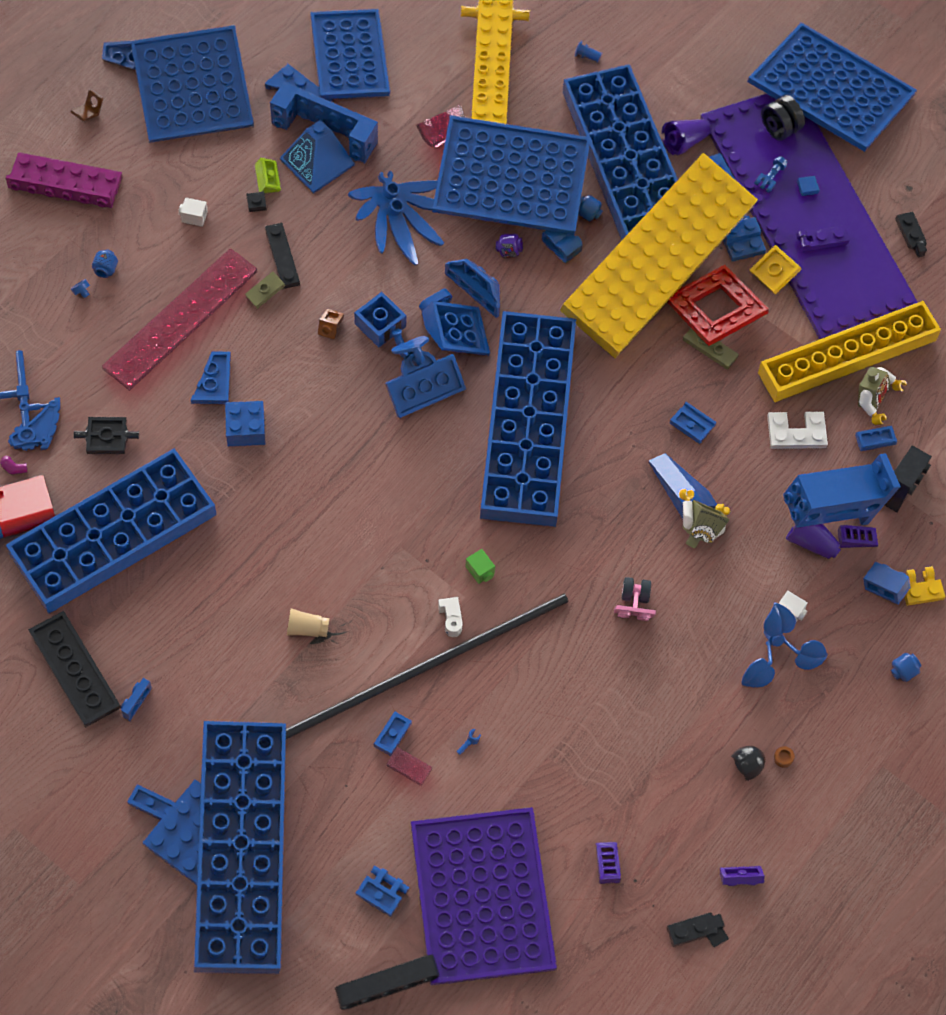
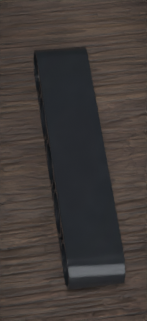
[335,955,440,1010]

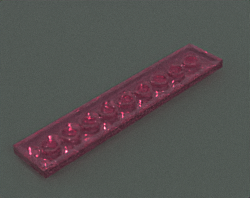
[102,248,257,391]

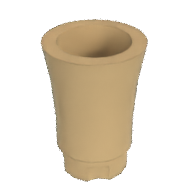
[287,608,329,637]

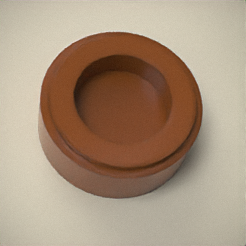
[774,746,795,768]

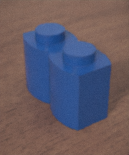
[541,230,583,263]

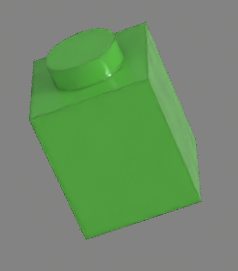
[465,549,495,584]

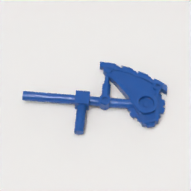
[0,350,60,451]

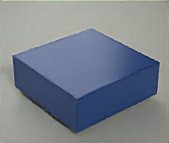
[797,176,819,196]

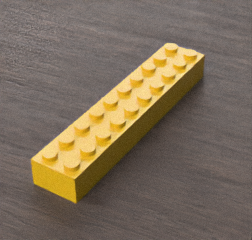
[758,301,941,402]

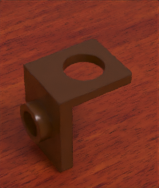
[71,89,104,121]

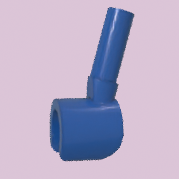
[456,729,481,755]

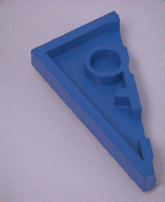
[265,64,332,102]

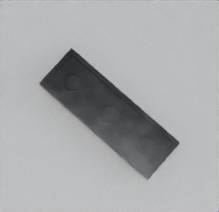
[28,611,121,728]

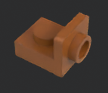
[318,309,344,339]

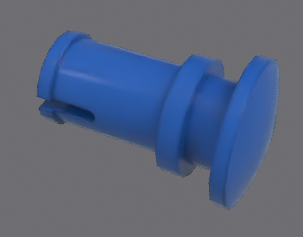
[575,40,602,63]

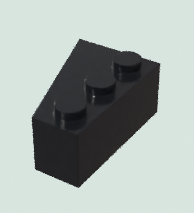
[884,445,932,513]

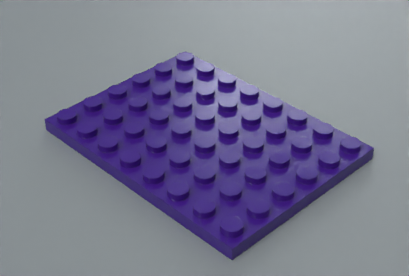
[411,807,557,985]

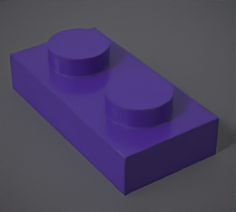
[720,866,765,886]

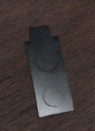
[666,912,725,947]

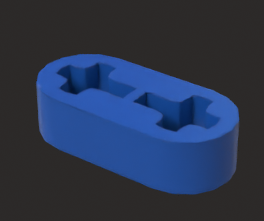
[419,288,452,312]

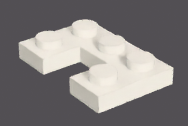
[767,412,828,449]

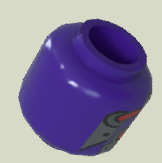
[496,234,523,257]

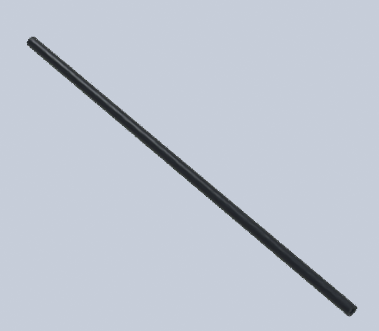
[286,594,568,739]

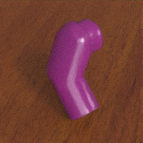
[0,456,28,474]

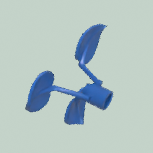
[741,602,828,687]

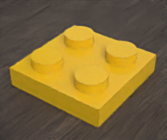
[750,245,801,295]

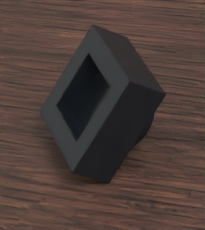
[246,191,267,212]

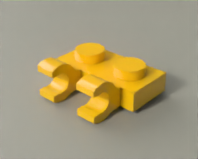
[904,566,946,606]

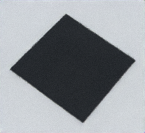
[707,928,729,948]

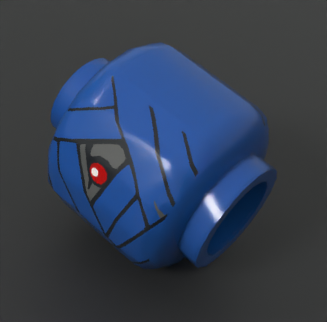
[92,250,118,278]

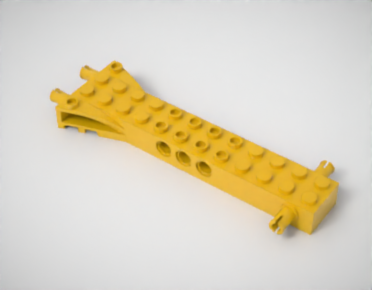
[461,0,530,124]

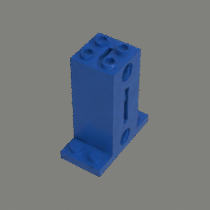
[783,453,901,528]

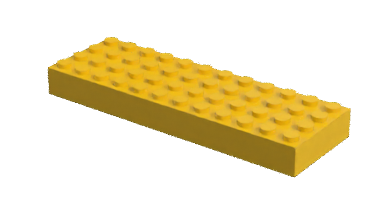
[560,153,758,358]

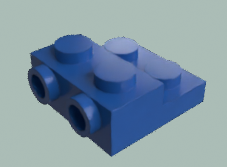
[723,216,766,262]

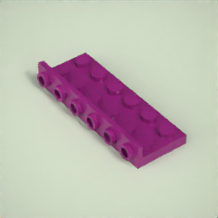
[5,152,122,208]

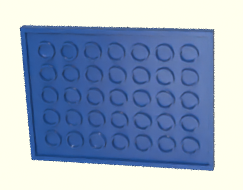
[747,22,917,152]
[432,115,591,235]

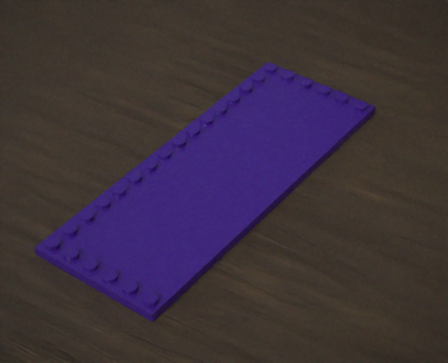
[700,94,918,340]

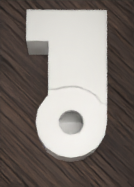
[438,597,462,637]

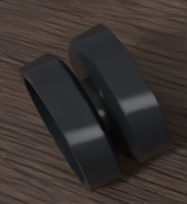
[761,95,805,141]

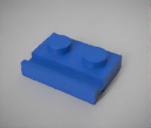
[670,402,716,444]

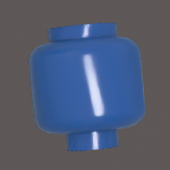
[578,195,603,221]
[891,653,921,682]

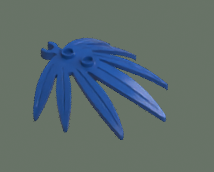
[348,171,444,265]

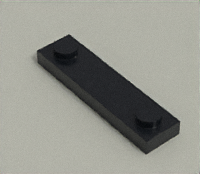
[265,223,300,289]

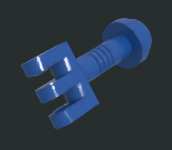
[754,156,787,193]

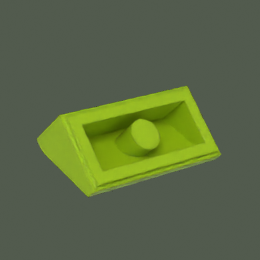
[255,158,281,193]

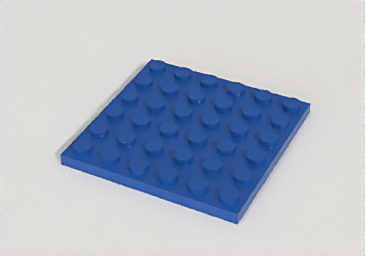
[131,25,254,143]

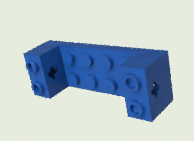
[270,82,378,163]

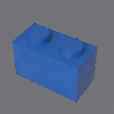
[863,562,911,605]

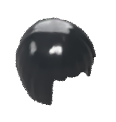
[731,746,766,781]

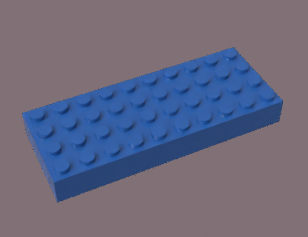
[6,448,217,614]

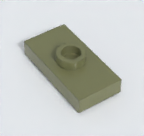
[245,271,285,309]

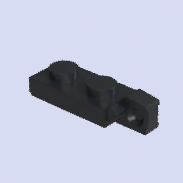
[895,211,927,258]

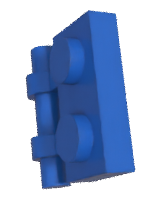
[355,866,410,917]

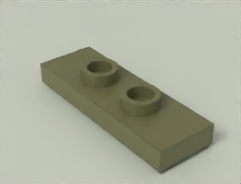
[683,328,739,370]

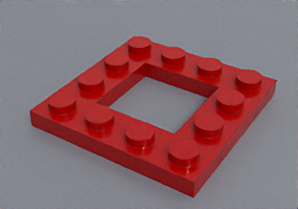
[667,265,769,346]

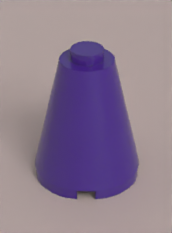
[662,119,711,156]
[786,524,841,559]

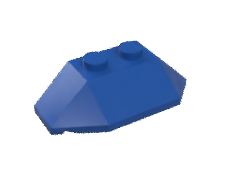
[445,259,500,318]

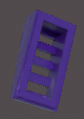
[837,525,878,548]
[596,842,621,884]

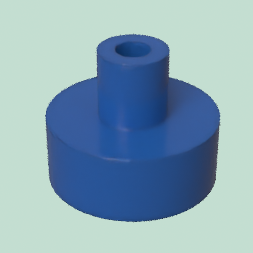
[71,279,90,298]

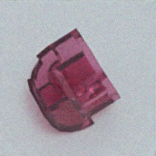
[416,105,465,147]

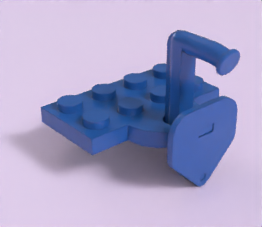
[385,329,466,418]

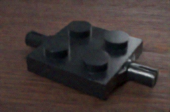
[74,417,139,454]

